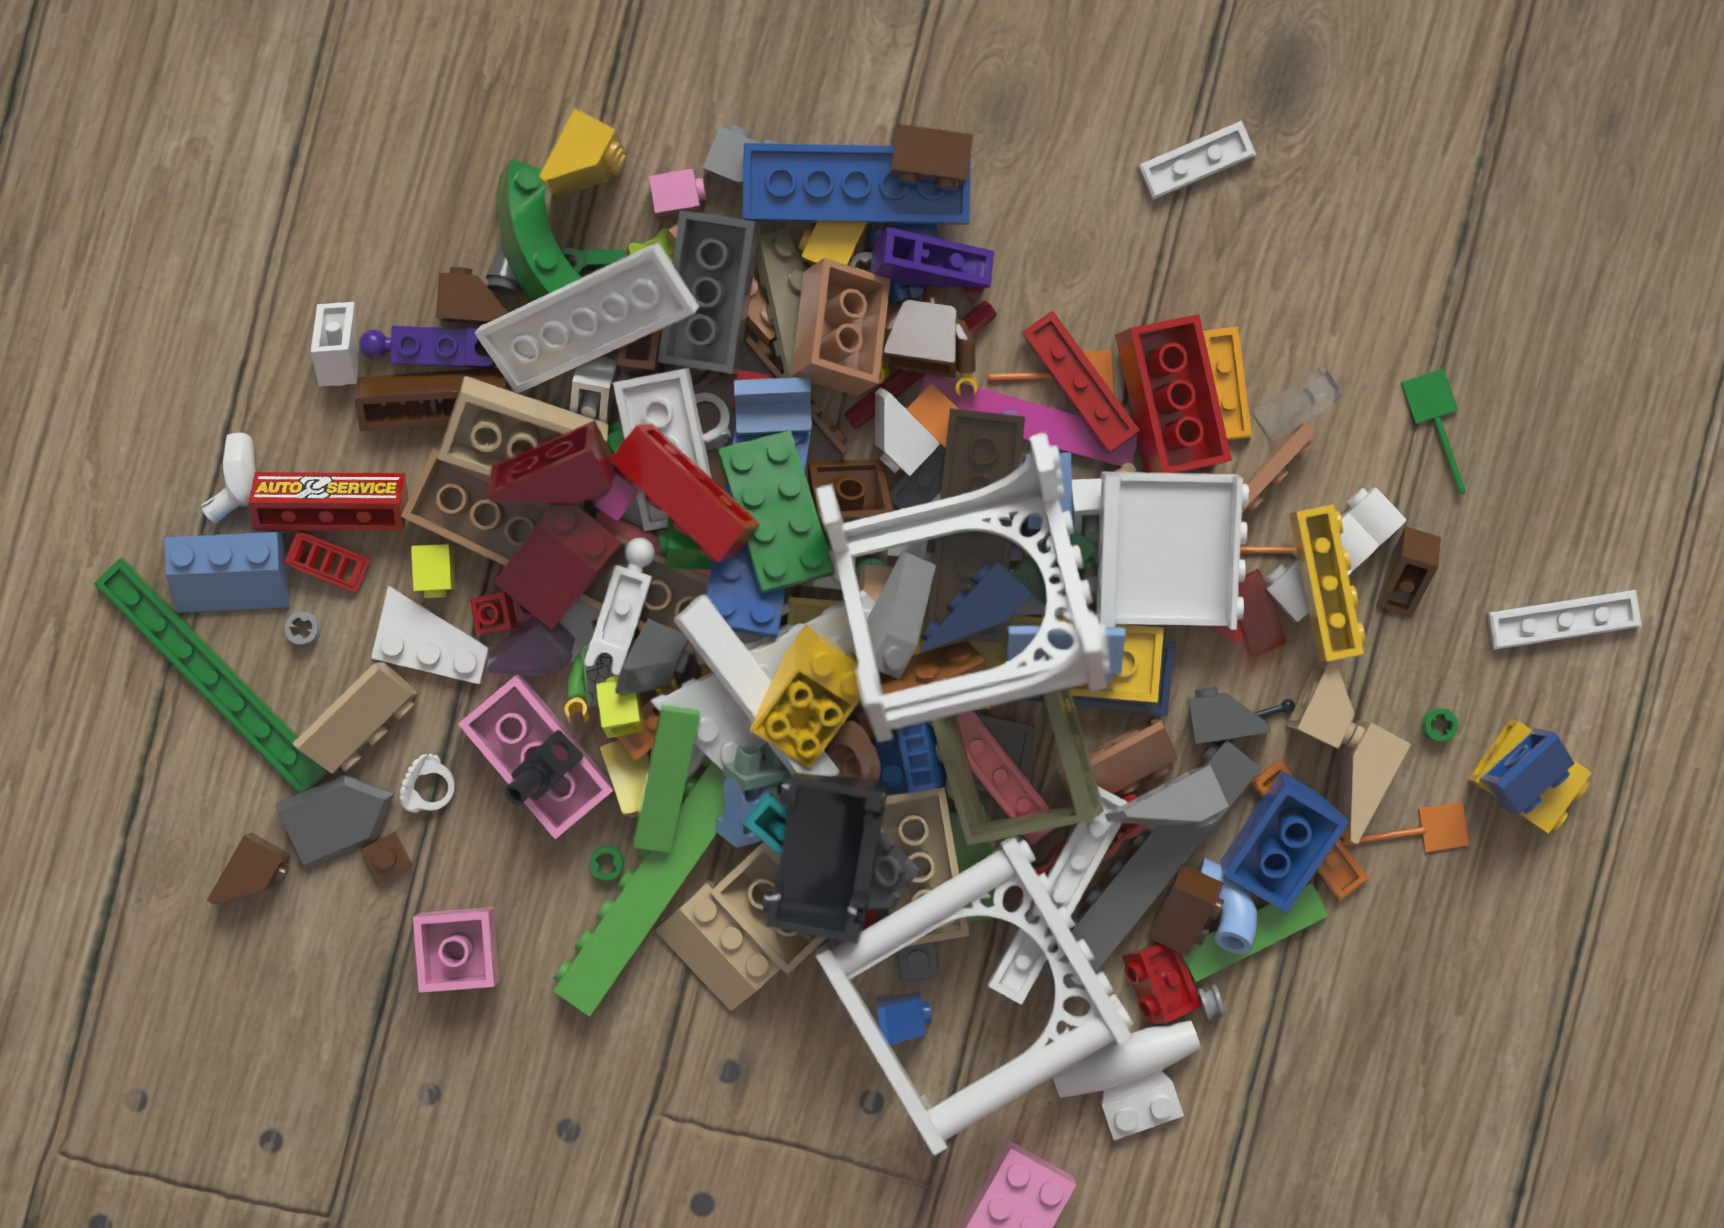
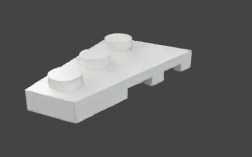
[371,586,490,684]

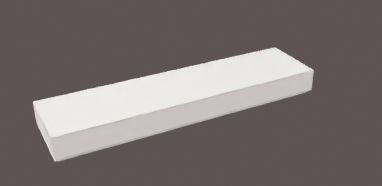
[1487,590,1642,650]

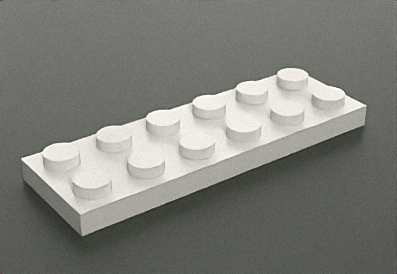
[475,242,699,394]

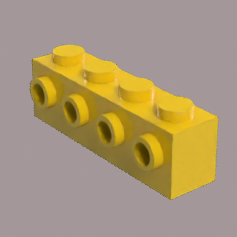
[1289,504,1366,662]

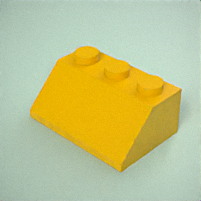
[539,108,627,197]

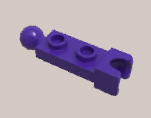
[359,326,496,369]

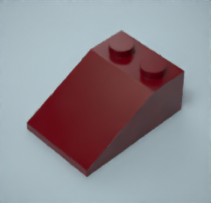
[487,420,614,503]
[494,503,625,631]

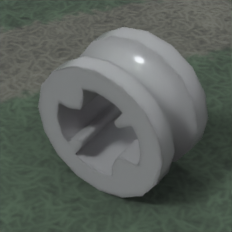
[285,611,321,646]
[1197,984,1226,1021]

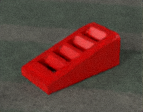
[284,530,372,593]

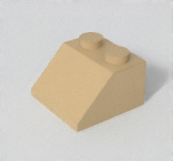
[1285,659,1355,748]

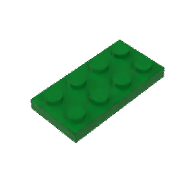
[717,430,835,594]

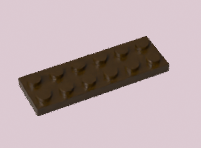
[926,408,1025,643]

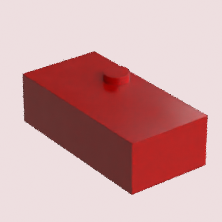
[1115,314,1232,473]

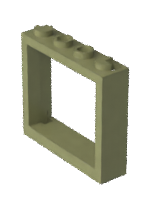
[928,687,1104,846]

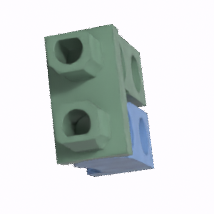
[715,743,792,848]

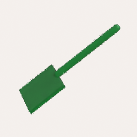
[1401,368,1466,495]

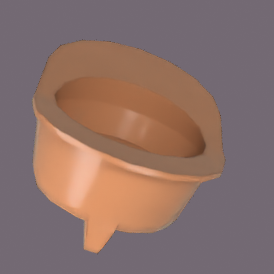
[827,721,881,780]

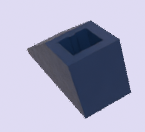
[920,562,1032,651]

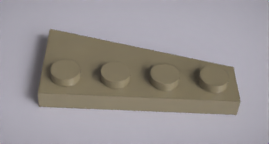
[756,227,807,378]

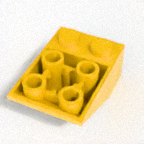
[750,624,863,768]

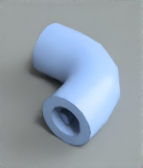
[1196,857,1258,954]

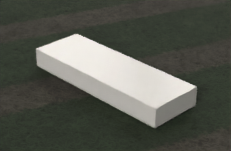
[1138,121,1256,201]

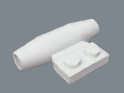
[1052,1020,1201,1140]

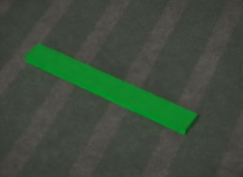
[94,558,329,793]

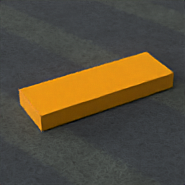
[1203,327,1252,441]

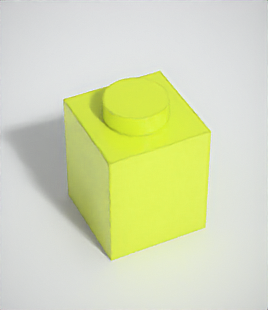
[411,544,456,598]
[596,676,645,738]

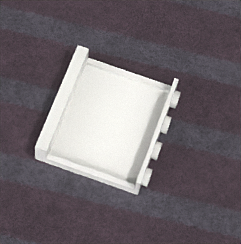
[1096,472,1249,630]

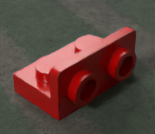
[1122,942,1202,1024]

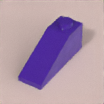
[870,227,994,288]

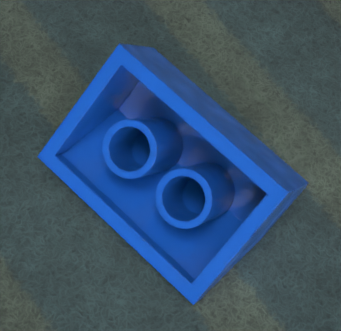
[1220,770,1349,913]

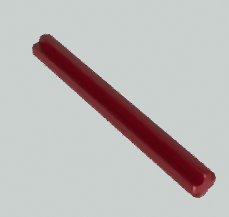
[845,301,997,429]

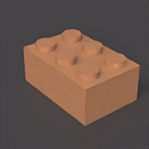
[791,258,891,396]

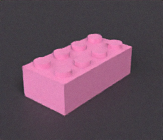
[458,674,614,839]
[959,1140,1076,1228]

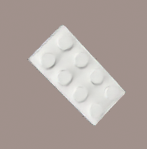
[613,368,712,531]

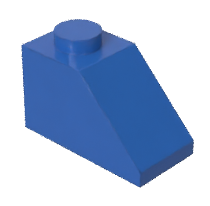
[876,992,932,1045]

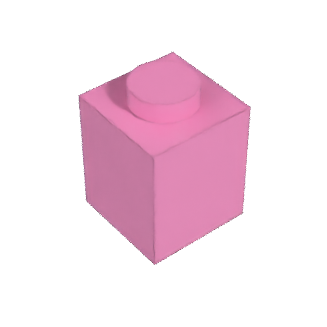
[649,169,707,219]

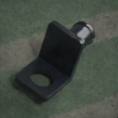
[505,730,583,805]

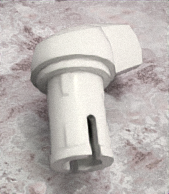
[201,433,256,524]

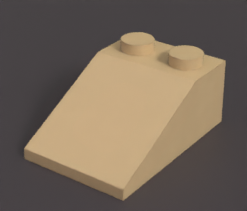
[1338,720,1411,844]

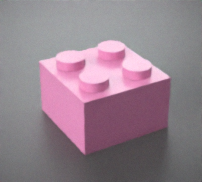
[413,907,500,993]

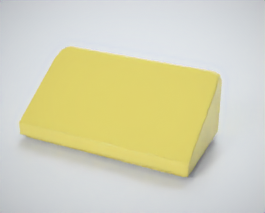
[600,741,650,818]

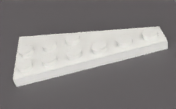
[651,590,876,770]

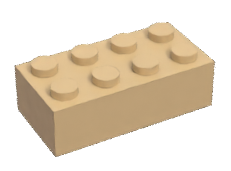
[438,376,608,507]
[881,786,970,947]

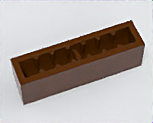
[354,368,510,431]

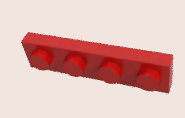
[1022,311,1140,454]

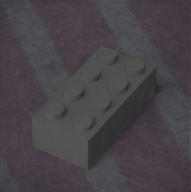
[658,210,761,374]

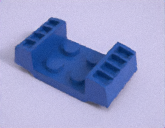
[824,721,947,795]

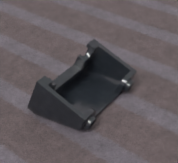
[762,773,889,943]

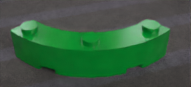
[496,158,612,355]

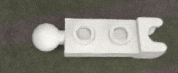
[584,538,655,676]

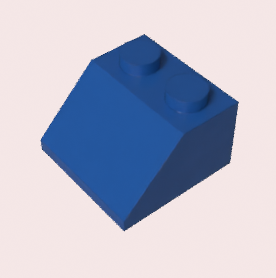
[1480,728,1575,815]

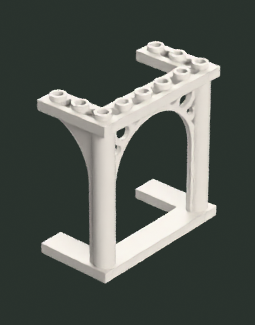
[817,433,1111,742]
[816,835,1134,1155]

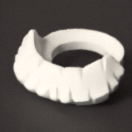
[695,393,731,450]
[399,754,455,813]

